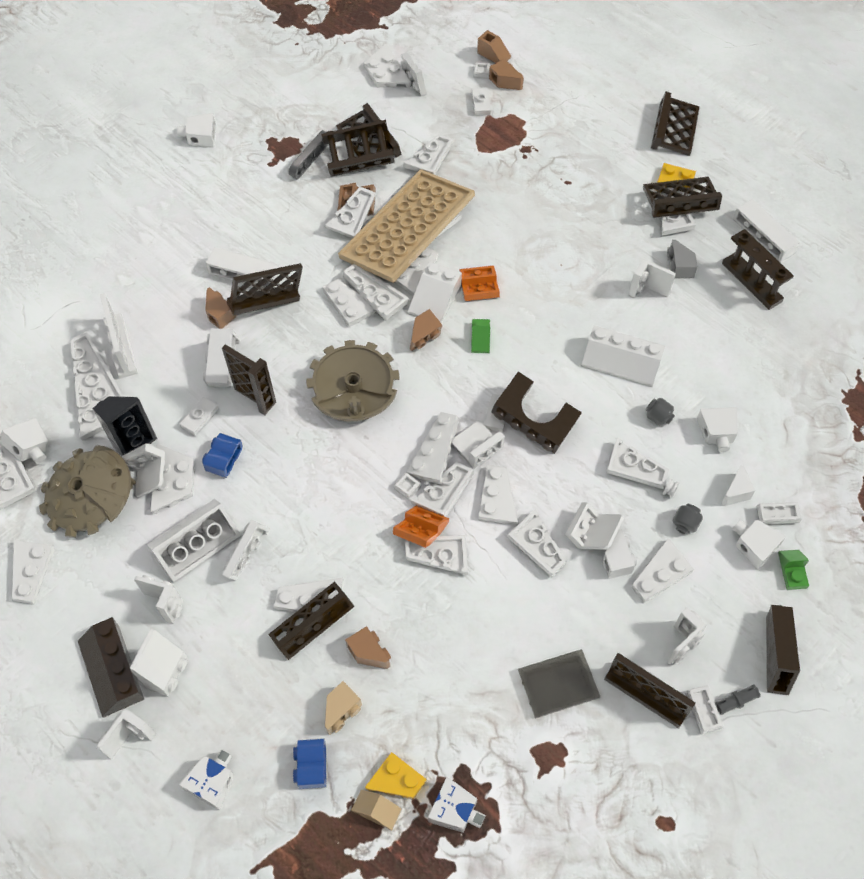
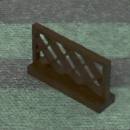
[651,91,700,156]
[336,103,402,170]
[643,177,722,218]
[227,263,303,316]
[222,344,276,415]
[604,653,696,729]

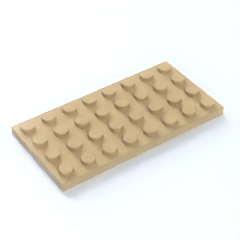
[338,169,475,283]

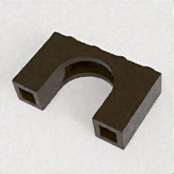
[491,371,582,454]

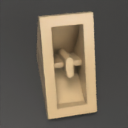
[351,789,402,831]

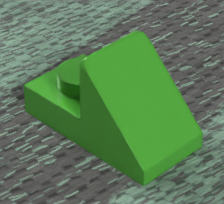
[471,319,490,353]
[778,550,809,590]

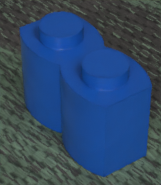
[202,433,243,478]
[293,739,327,789]

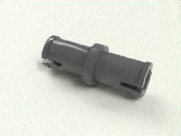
[715,684,761,715]

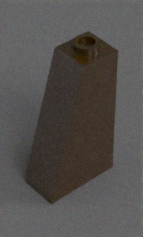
[766,605,800,695]

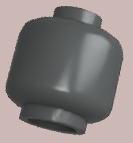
[646,398,675,426]
[673,503,703,535]

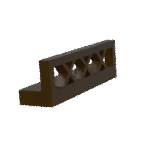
[268,581,355,660]

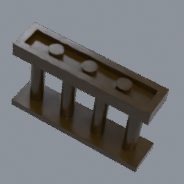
[321,120,395,177]
[722,229,794,310]

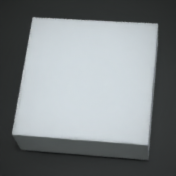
[473,62,491,79]
[394,472,421,499]

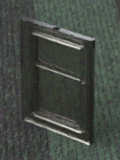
[518,649,601,719]

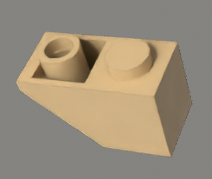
[325,681,362,735]

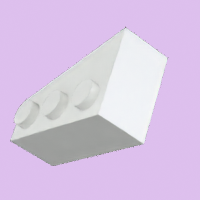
[203,328,240,388]

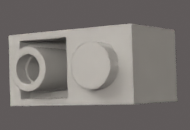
[667,240,697,278]

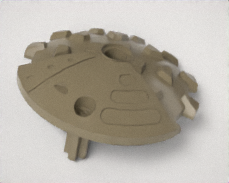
[306,340,400,421]
[39,445,136,538]

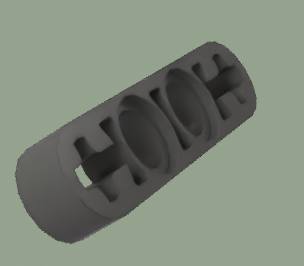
[289,130,329,179]

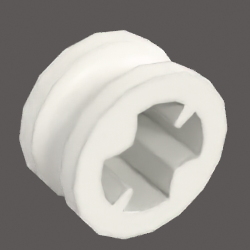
[663,478,679,498]

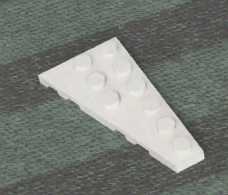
[70,332,124,441]

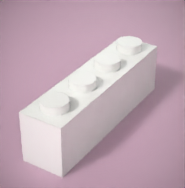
[733,199,800,263]
[206,247,280,288]

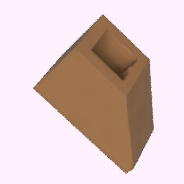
[477,30,511,63]
[489,59,524,90]
[205,287,236,329]
[410,309,443,351]
[345,626,391,669]

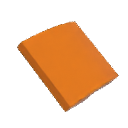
[459,265,500,301]
[393,505,449,548]

